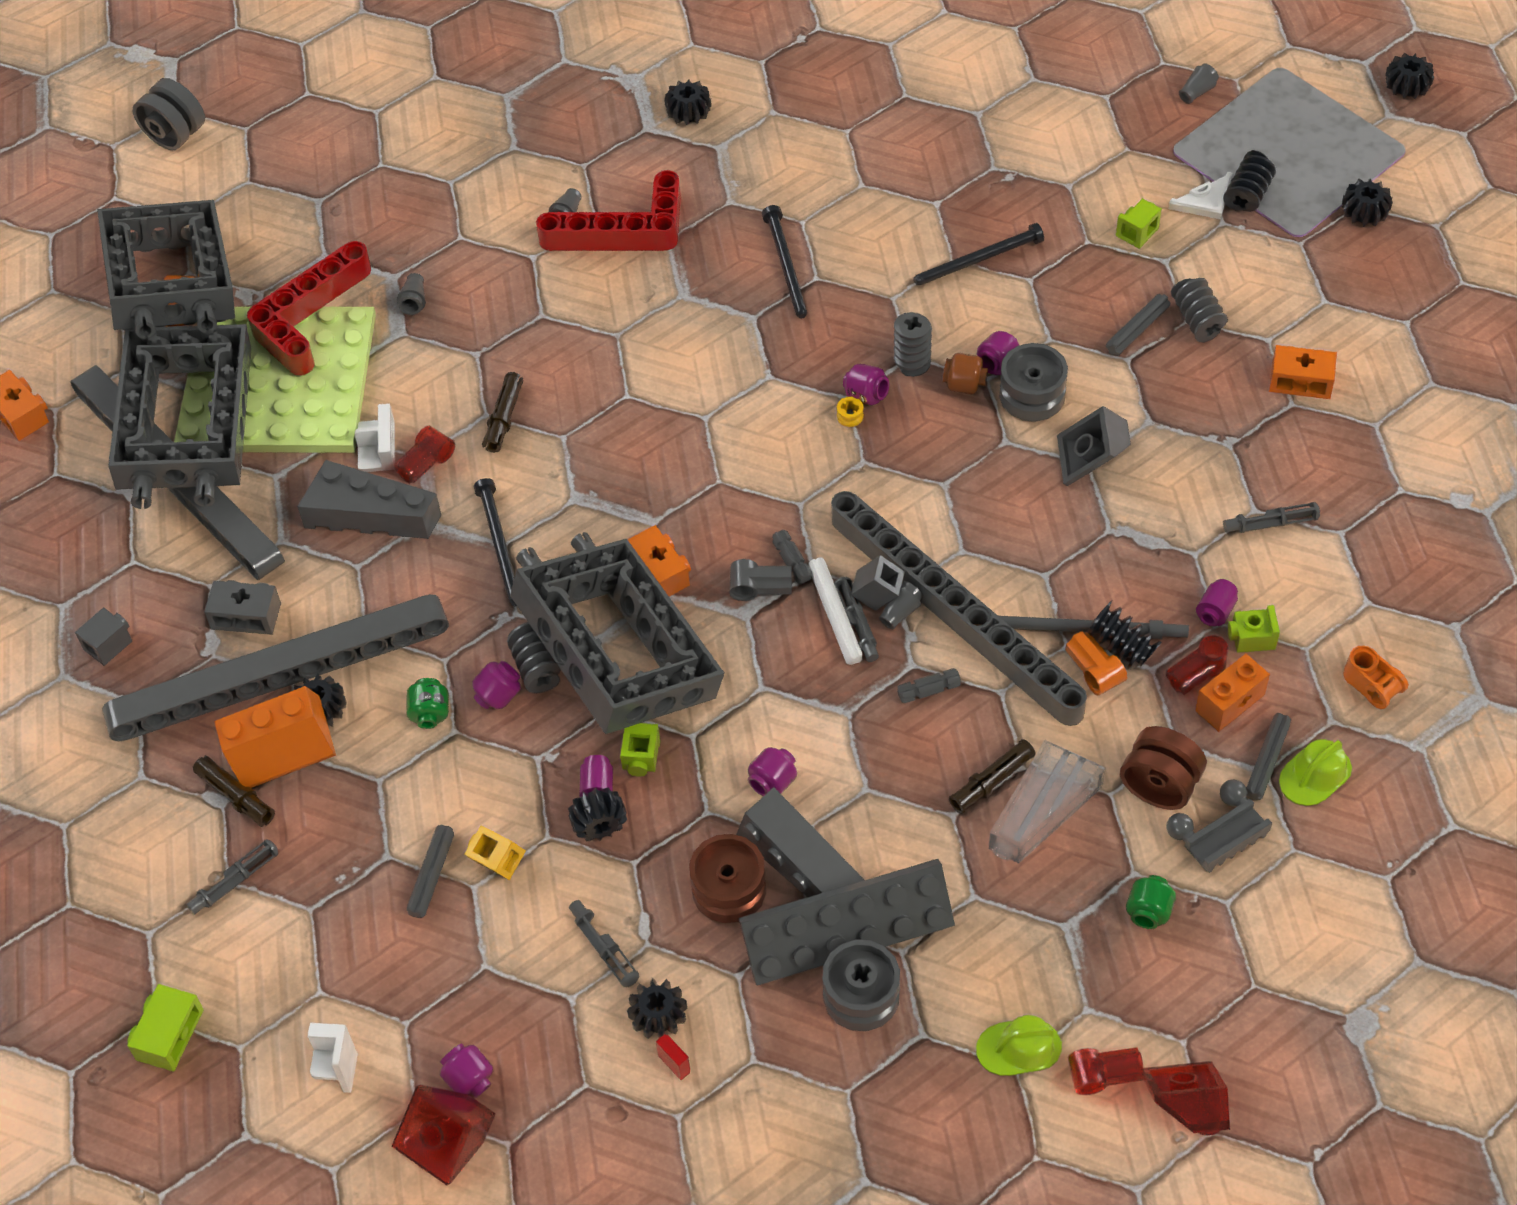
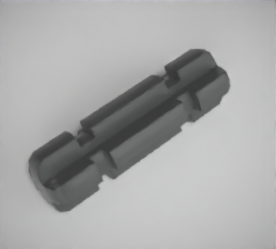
[772,530,812,584]
[897,668,961,703]

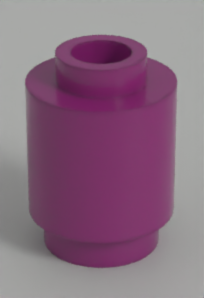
[1196,579,1238,626]
[579,755,613,797]

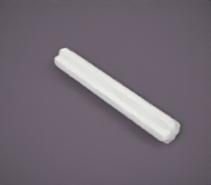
[809,557,862,665]

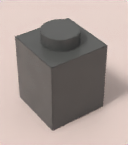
[851,555,905,611]
[75,607,132,666]

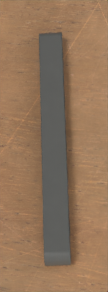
[70,365,285,580]
[831,491,1087,726]
[102,594,449,741]

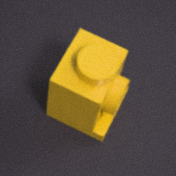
[464,825,526,880]

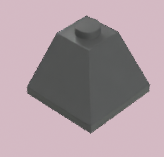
[1057,406,1131,486]

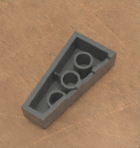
[297,460,442,539]
[736,788,864,897]

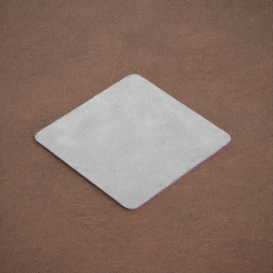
[1173,68,1405,237]

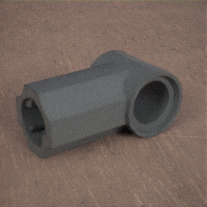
[729,559,792,601]

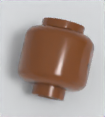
[943,353,988,395]

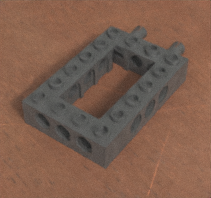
[97,200,235,339]
[108,324,251,509]
[510,532,725,734]

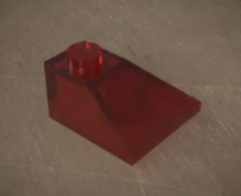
[1141,1061,1230,1136]
[391,1085,496,1186]

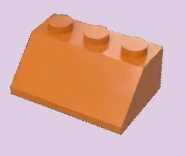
[214,686,336,788]

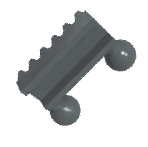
[1166,779,1272,873]

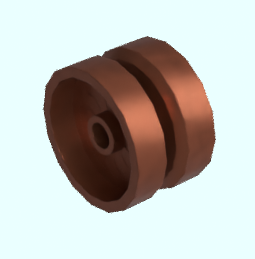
[1119,726,1207,810]
[689,834,766,923]

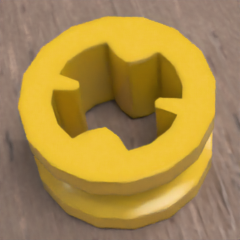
[836,397,864,427]

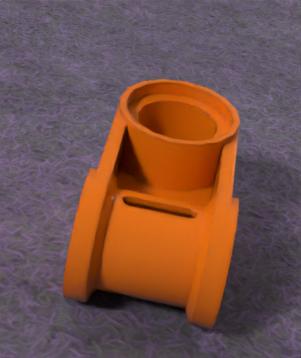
[1343,645,1409,709]

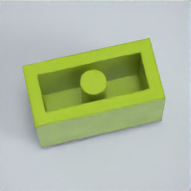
[127,984,204,1072]

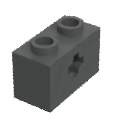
[204,580,281,635]

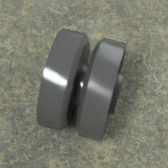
[132,78,206,150]
[999,343,1068,422]
[822,940,900,1031]

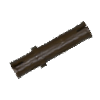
[482,372,524,453]
[949,739,1036,814]
[193,755,275,827]

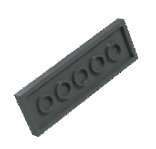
[739,859,955,986]

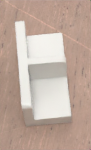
[355,403,395,472]
[308,1023,358,1093]

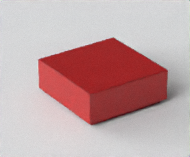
[656,1034,690,1080]

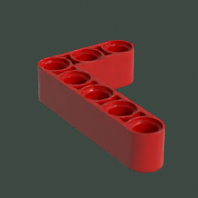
[536,170,681,251]
[247,241,371,375]

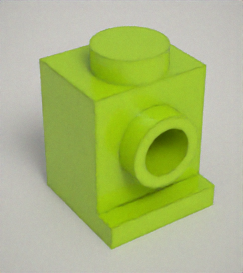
[1116,198,1162,249]
[1228,605,1280,653]
[620,723,660,777]

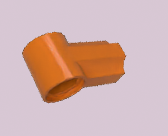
[1065,631,1127,696]

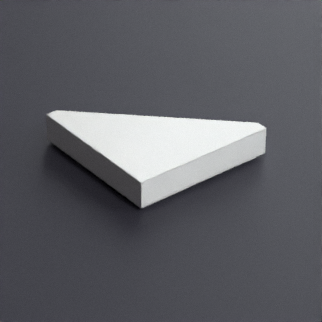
[1169,172,1233,219]

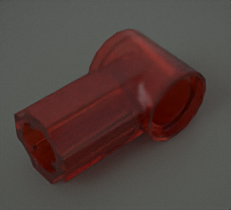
[394,425,455,484]
[1166,635,1229,695]
[1067,1047,1144,1095]

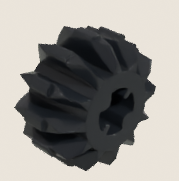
[1385,53,1434,99]
[664,79,712,125]
[1342,178,1393,227]
[294,673,347,727]
[568,787,627,841]
[627,978,688,1039]

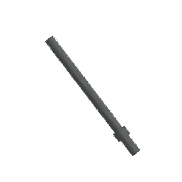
[998,615,1189,640]

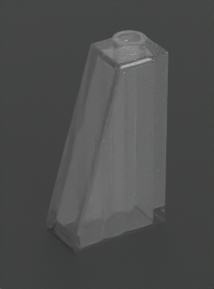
[989,740,1106,863]

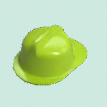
[1279,739,1352,806]
[976,1015,1062,1076]

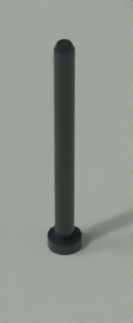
[762,205,807,319]
[914,223,1044,285]
[473,478,517,607]

